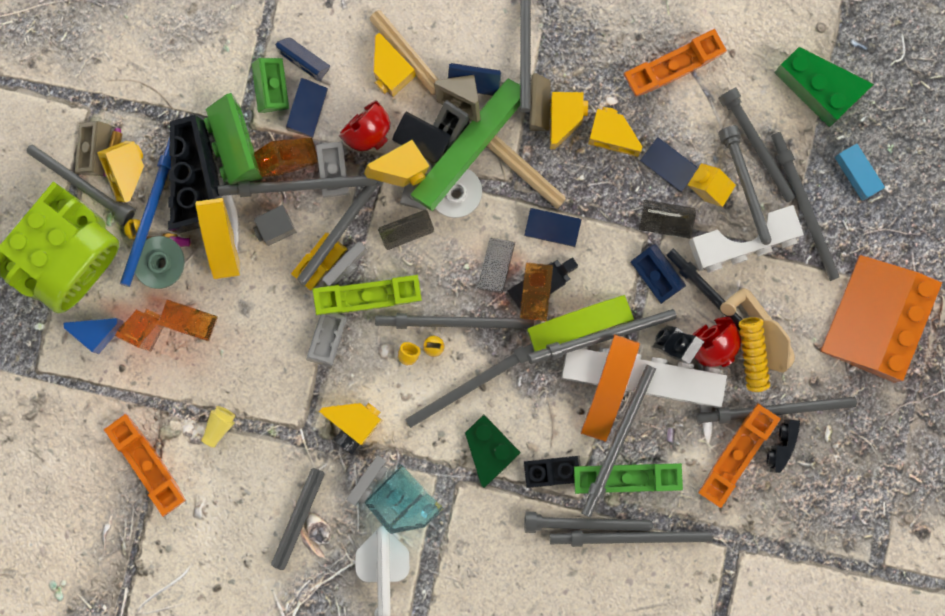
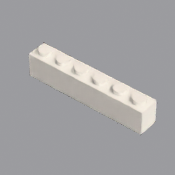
[561,346,727,408]

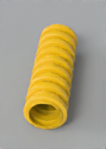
[739,317,770,392]

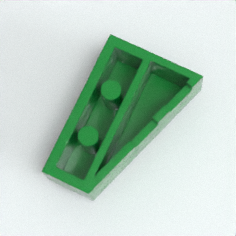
[774,47,874,127]

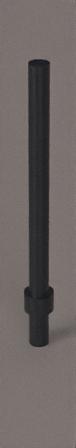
[666,248,743,331]

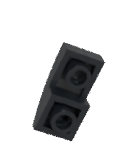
[653,325,704,364]
[766,420,800,473]
[524,455,581,488]

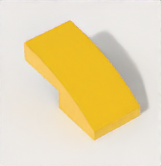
[291,233,348,291]

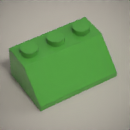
[204,93,263,185]

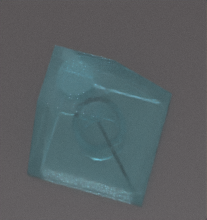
[365,465,444,534]

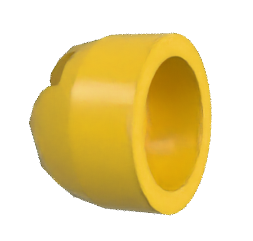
[124,219,141,240]
[423,335,445,357]
[398,342,421,366]

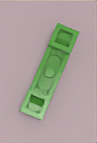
[574,463,683,494]

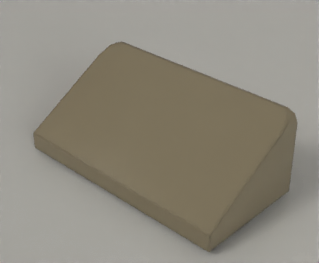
[529,73,551,131]
[75,121,112,176]

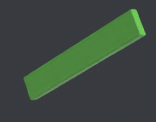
[410,78,520,211]

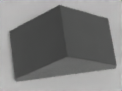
[433,100,469,153]

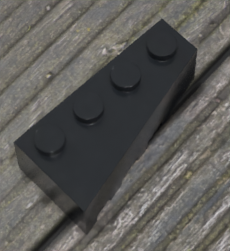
[168,115,222,234]

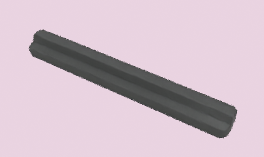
[271,468,325,570]

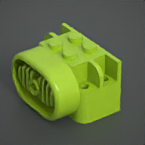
[0,181,119,313]

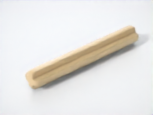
[370,10,438,95]
[486,135,566,209]

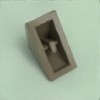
[434,75,481,122]

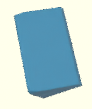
[834,144,885,201]

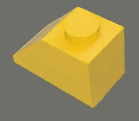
[374,33,416,97]
[550,92,588,149]
[588,107,642,157]
[364,140,429,187]
[97,141,144,203]
[319,402,383,445]

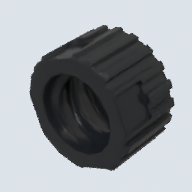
[333,430,360,454]

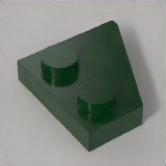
[465,414,521,488]

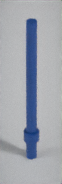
[120,137,171,287]

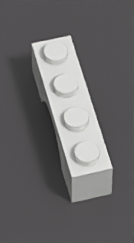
[689,205,804,273]

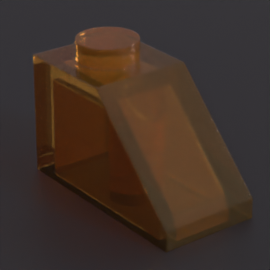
[254,138,318,177]
[115,308,165,352]

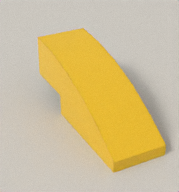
[196,198,240,279]

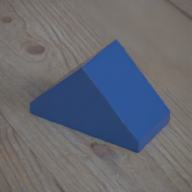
[63,318,124,354]

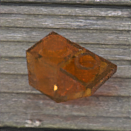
[520,263,553,321]
[158,299,218,342]

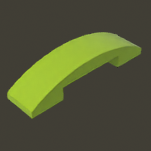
[312,275,422,315]
[527,295,634,351]

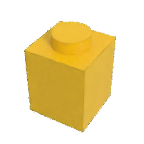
[688,163,736,207]

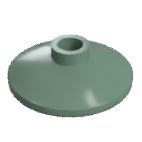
[135,236,185,289]

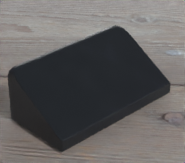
[392,111,452,163]

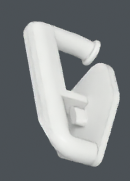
[355,526,410,616]

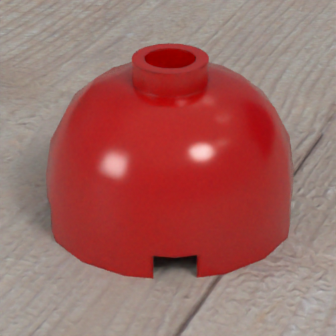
[339,100,390,151]
[692,317,741,367]

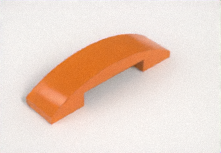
[623,29,727,97]
[581,334,640,442]
[698,403,781,508]
[104,414,186,517]

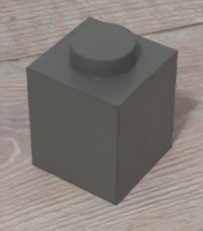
[253,205,297,246]

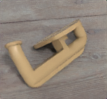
[720,288,795,372]

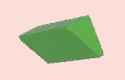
[252,58,289,113]

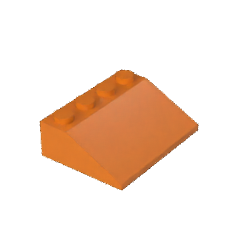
[820,255,942,383]

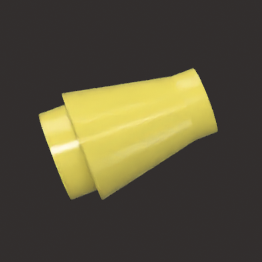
[201,406,235,448]

